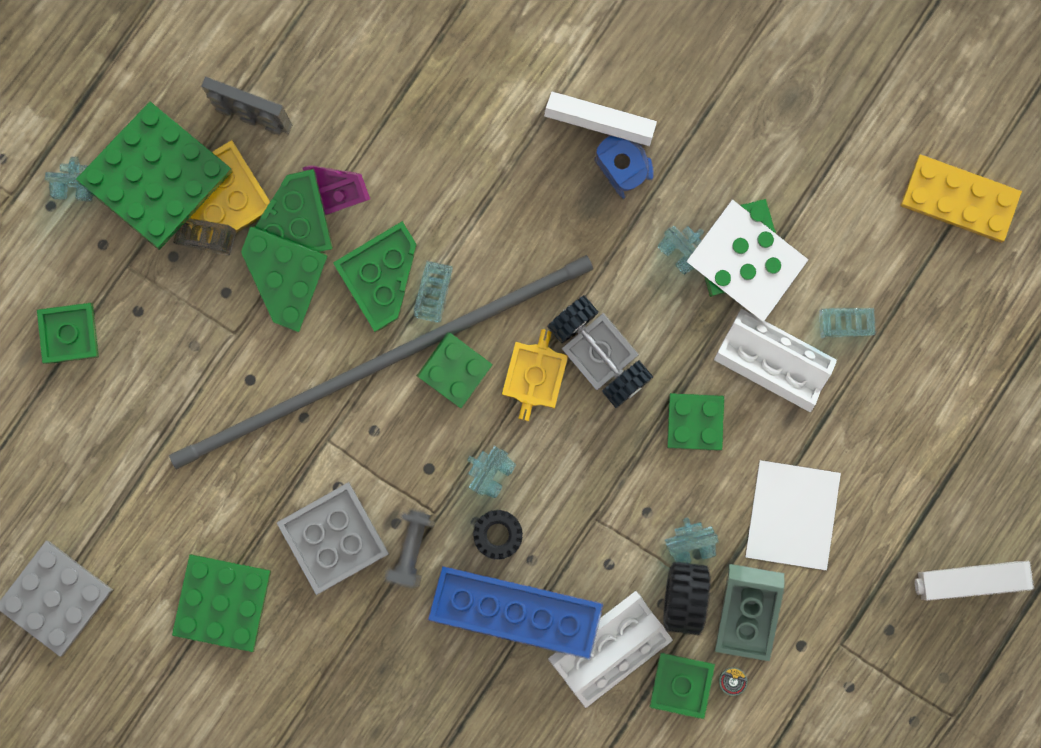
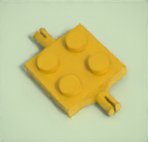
[502,329,568,421]

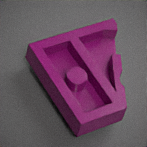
[302,165,370,215]

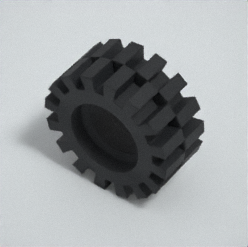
[473,510,523,560]

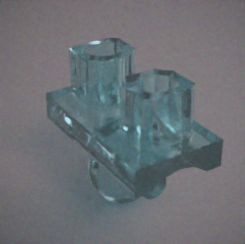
[45,157,93,202]
[658,226,705,275]
[467,446,516,498]
[665,517,719,563]

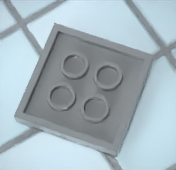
[277,482,389,595]
[0,541,113,657]

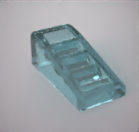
[414,261,453,322]
[819,308,876,338]

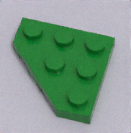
[255,169,333,252]
[704,199,782,297]
[333,221,417,333]
[241,226,328,332]

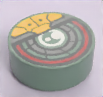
[719,667,747,696]

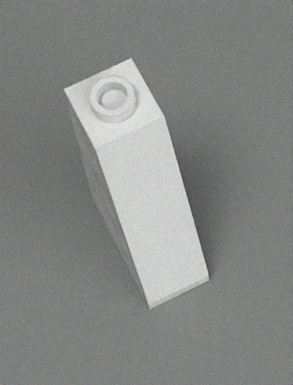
[915,561,1033,600]

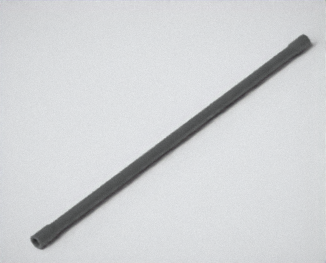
[169,255,594,469]

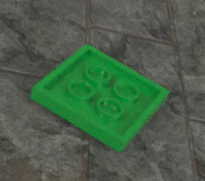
[172,554,271,652]

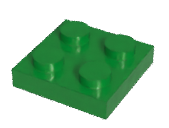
[37,303,99,364]
[416,332,493,408]
[667,393,724,451]
[649,652,715,719]

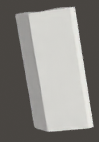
[544,92,657,146]
[714,308,837,412]
[548,591,673,708]

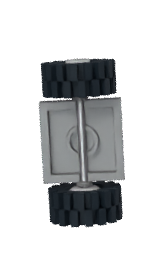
[547,295,653,408]

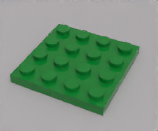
[76,101,232,250]

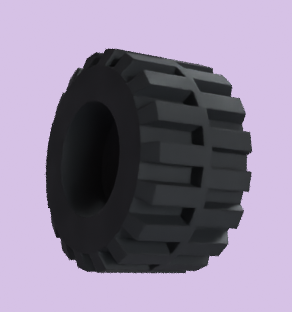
[663,562,710,635]

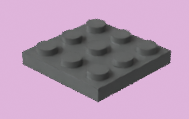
[201,76,292,135]

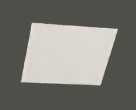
[687,200,808,322]
[746,460,841,570]

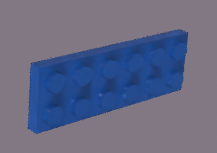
[428,566,603,660]

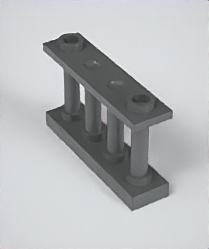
[385,509,435,587]

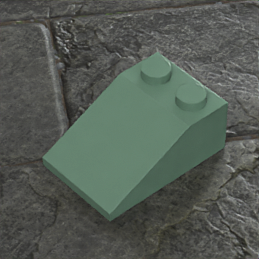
[715,564,784,661]

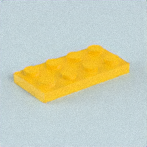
[900,154,1022,243]

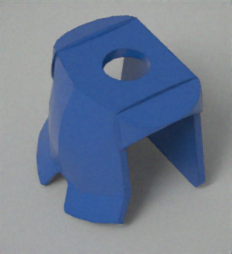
[594,135,653,199]

